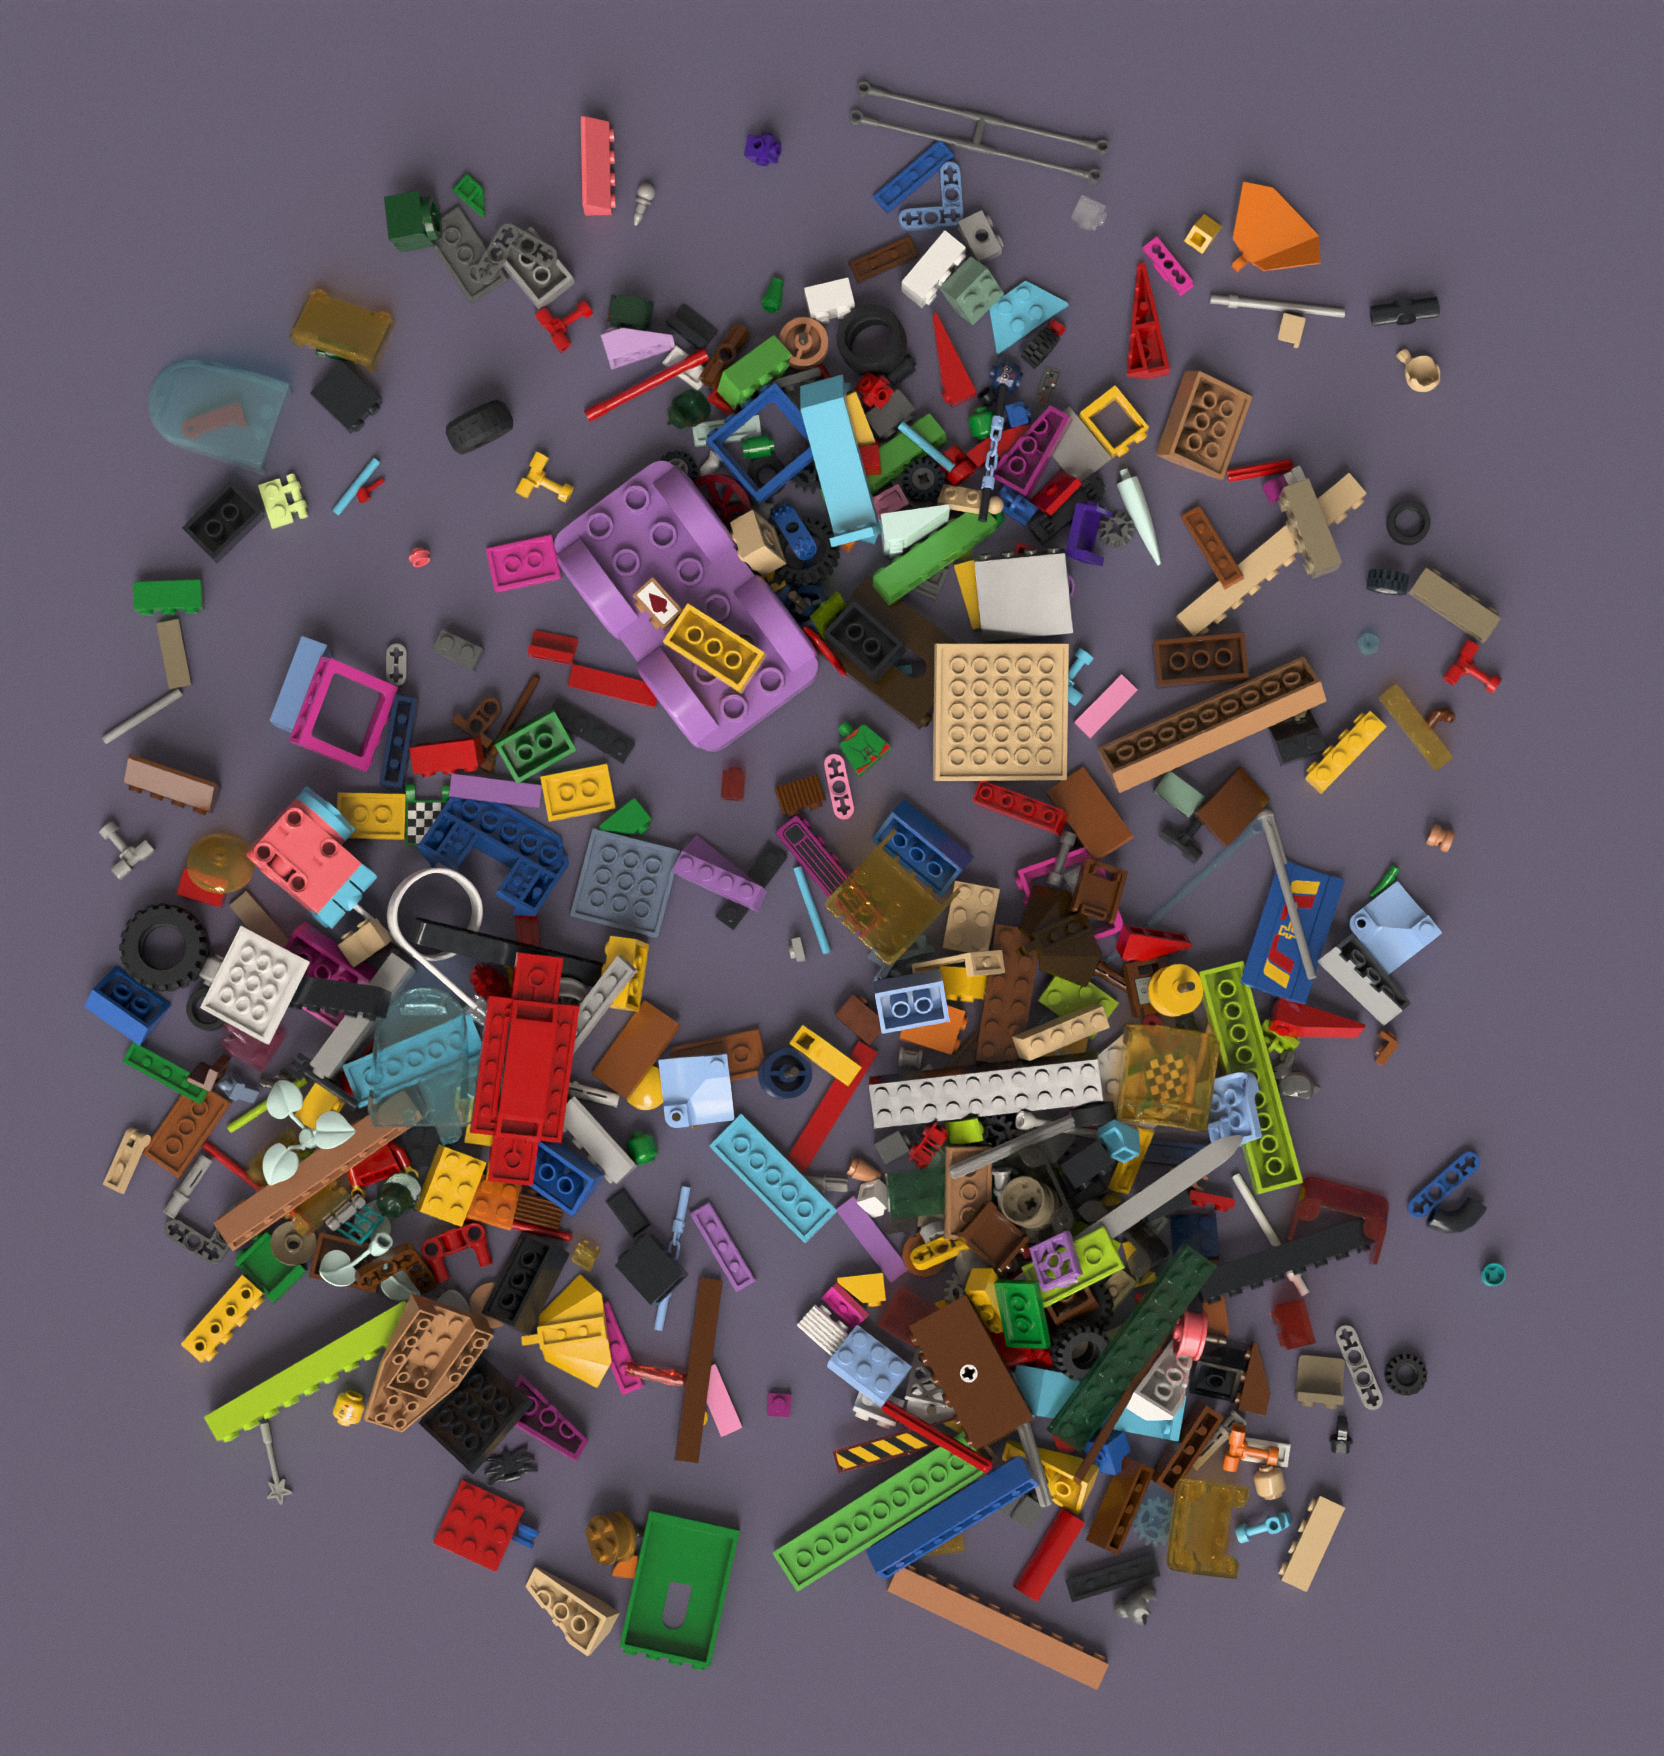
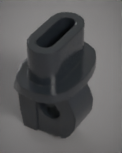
[1329,1416,1353,1454]

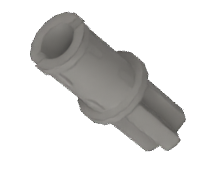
[804,1175,849,1193]

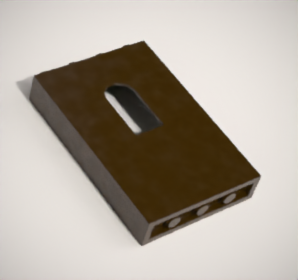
[813,575,959,731]

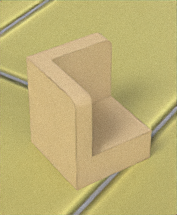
[1278,313,1306,348]

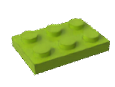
[1037,976,1119,1040]

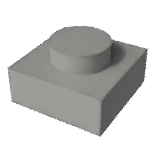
[788,937,806,963]

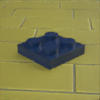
[1170,1213,1219,1261]

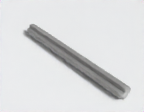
[948,1115,1075,1179]
[1011,1372,1053,1507]

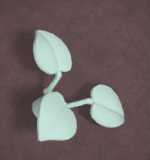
[263,1080,356,1186]
[319,1200,420,1301]

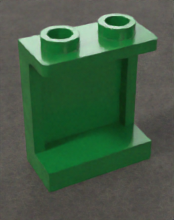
[234,1231,308,1303]

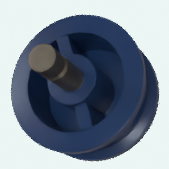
[784,585,837,640]
[758,1048,812,1099]

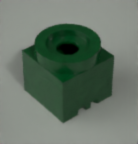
[384,190,442,252]

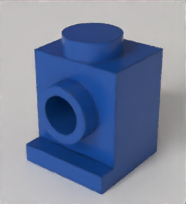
[1005,401,1032,429]

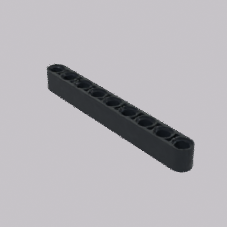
[409,917,604,987]

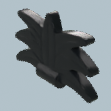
[484,1446,538,1487]

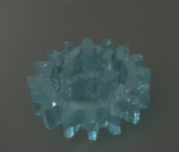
[1133,1497,1182,1547]

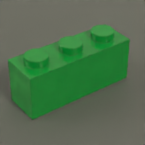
[133,579,204,616]

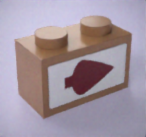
[632,577,683,631]

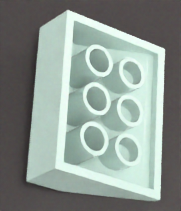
[880,504,950,559]

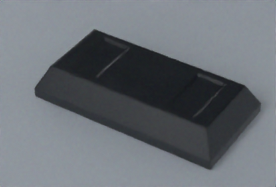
[605,1188,651,1238]

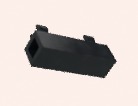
[1028,474,1106,546]

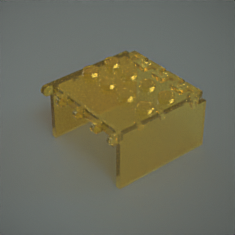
[824,829,961,966]

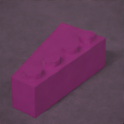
[989,405,1073,498]
[514,1374,588,1463]

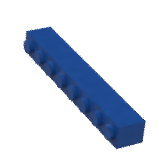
[865,1455,1040,1579]

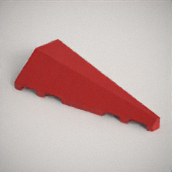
[1127,262,1170,380]

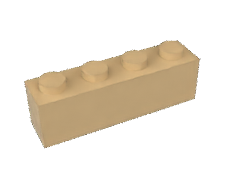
[1012,1004,1110,1061]
[1278,1495,1345,1592]

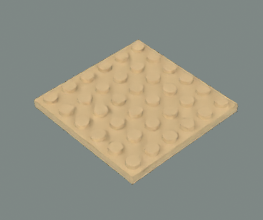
[933,643,1069,781]

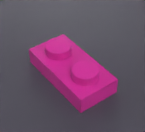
[821,1283,869,1330]

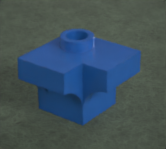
[1082,1430,1131,1475]

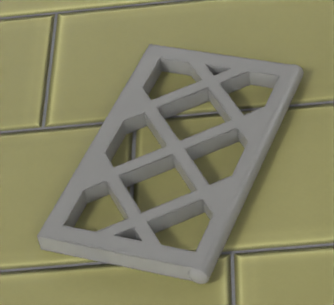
[905,1347,946,1408]

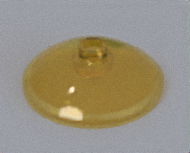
[186,833,255,893]

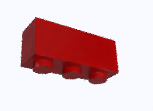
[409,736,485,777]

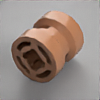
[1426,823,1455,853]

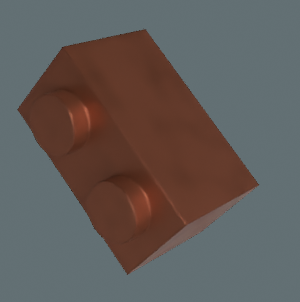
[835,995,882,1046]

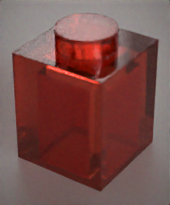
[721,767,746,802]

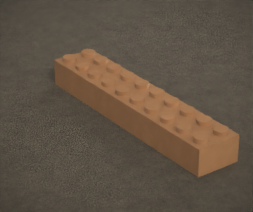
[1097,656,1326,793]

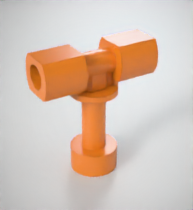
[1223,1424,1279,1472]

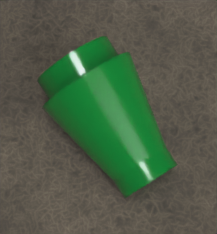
[760,278,784,313]

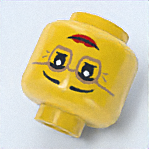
[333,1390,366,1426]

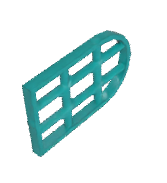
[327,1198,385,1245]

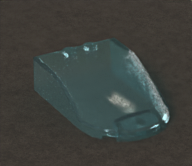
[148,359,294,475]
[368,988,469,1127]

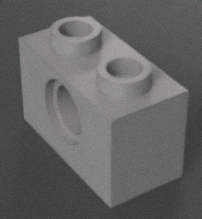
[957,210,1004,264]

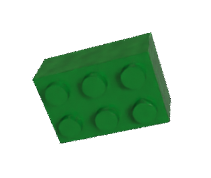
[493,708,576,784]

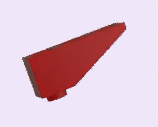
[1115,924,1192,962]

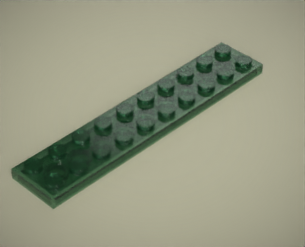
[1046,1242,1217,1453]

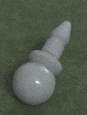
[634,183,655,226]

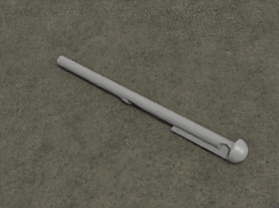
[1257,809,1316,980]

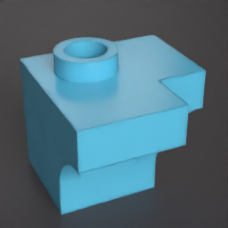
[1098,1120,1140,1163]

